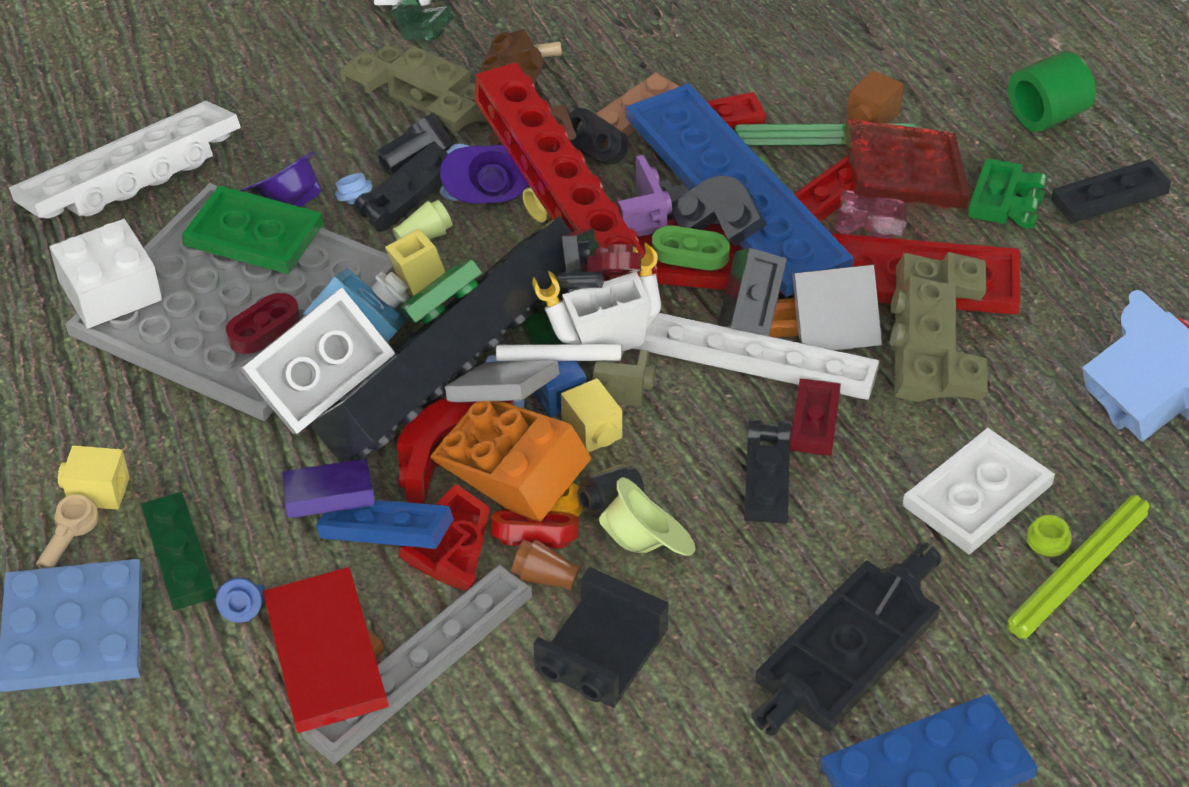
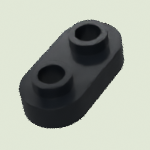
[569,108,628,165]

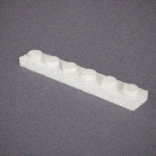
[633,313,879,400]

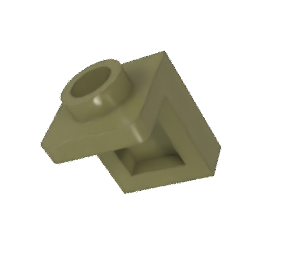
[593,350,656,407]

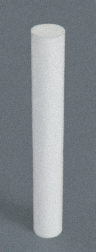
[496,344,621,361]

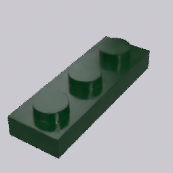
[140,492,216,611]

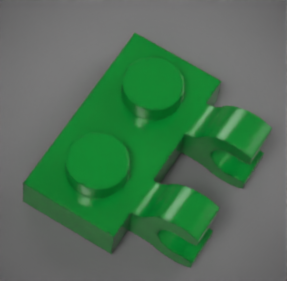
[968,158,1047,228]

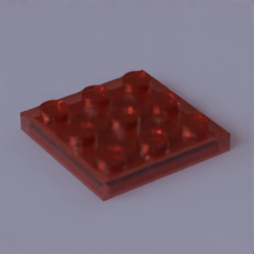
[844,118,970,209]

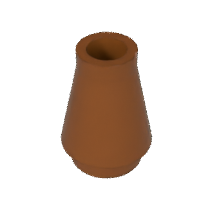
[511,540,580,591]

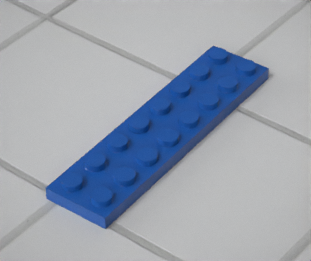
[626,83,854,297]

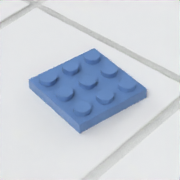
[0,559,143,692]

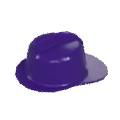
[440,145,528,205]
[240,152,321,207]

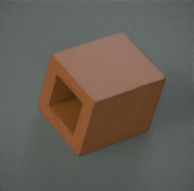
[847,70,904,123]

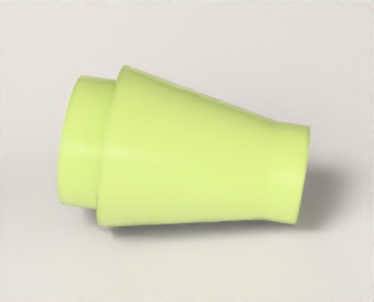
[393,200,453,240]

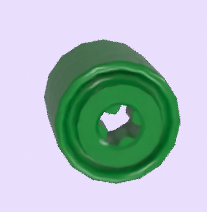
[1008,50,1096,132]

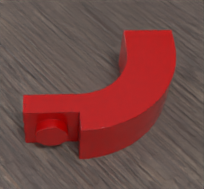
[397,397,514,504]

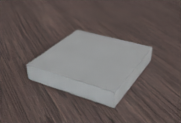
[792,265,882,350]
[445,360,560,402]

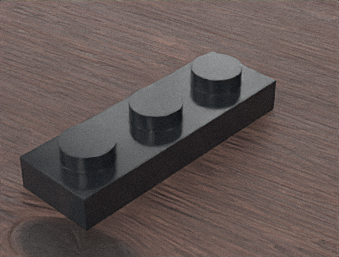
[1051,159,1171,224]

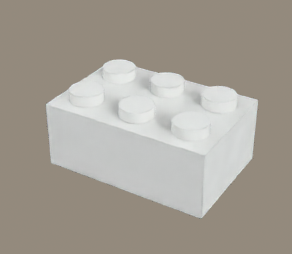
[240,288,396,434]

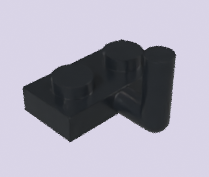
[556,228,604,292]

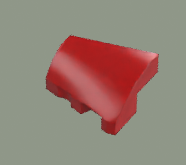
[399,484,490,591]

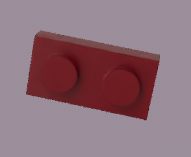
[790,379,841,456]

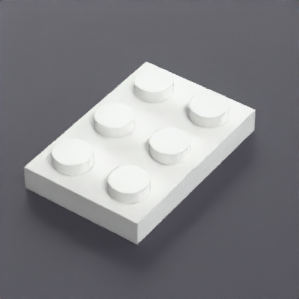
[903,428,1055,555]

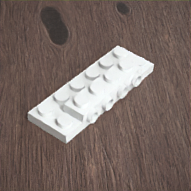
[9,101,241,218]

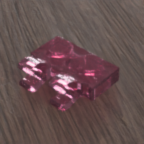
[836,191,906,239]

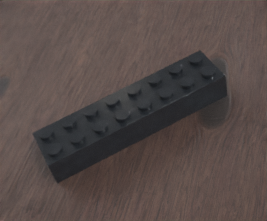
[309,216,572,462]

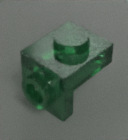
[391,0,454,41]

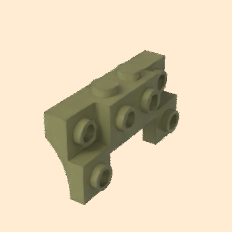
[340,44,488,133]
[890,252,988,402]

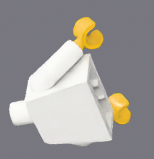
[532,243,661,362]

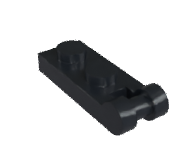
[354,141,448,232]
[744,419,791,523]

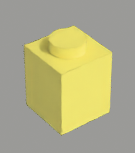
[385,229,445,297]
[561,378,622,453]
[58,446,130,510]

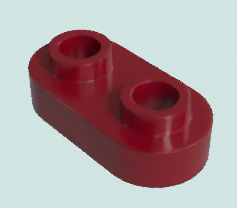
[587,244,641,275]
[226,293,300,354]

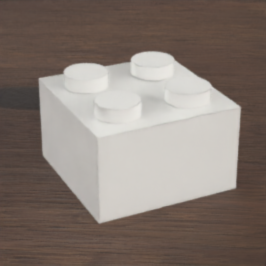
[49,219,162,329]

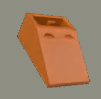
[430,401,592,522]

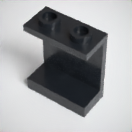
[533,567,669,708]

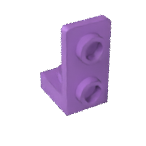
[618,155,672,237]

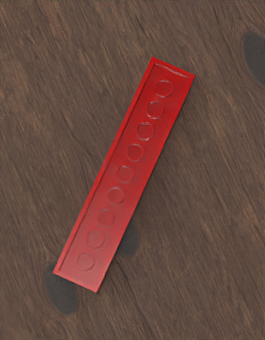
[638,220,1020,315]

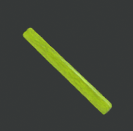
[1007,495,1150,639]

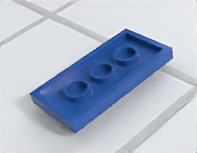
[821,694,1038,787]

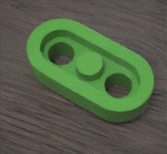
[652,226,730,270]

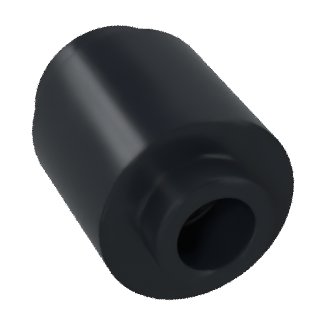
[577,464,644,518]

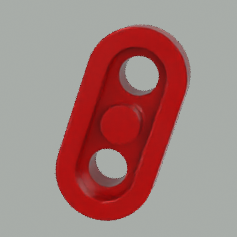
[491,509,579,548]

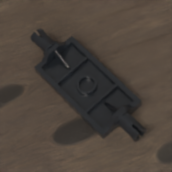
[752,542,941,736]

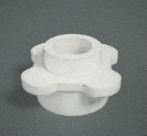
[372,271,410,308]

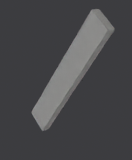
[302,564,532,765]

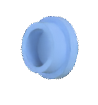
[335,173,373,205]

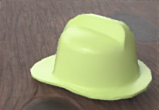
[599,477,696,556]

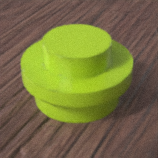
[1027,515,1072,557]

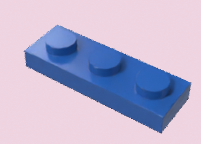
[316,500,454,549]

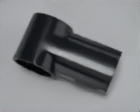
[375,112,454,176]

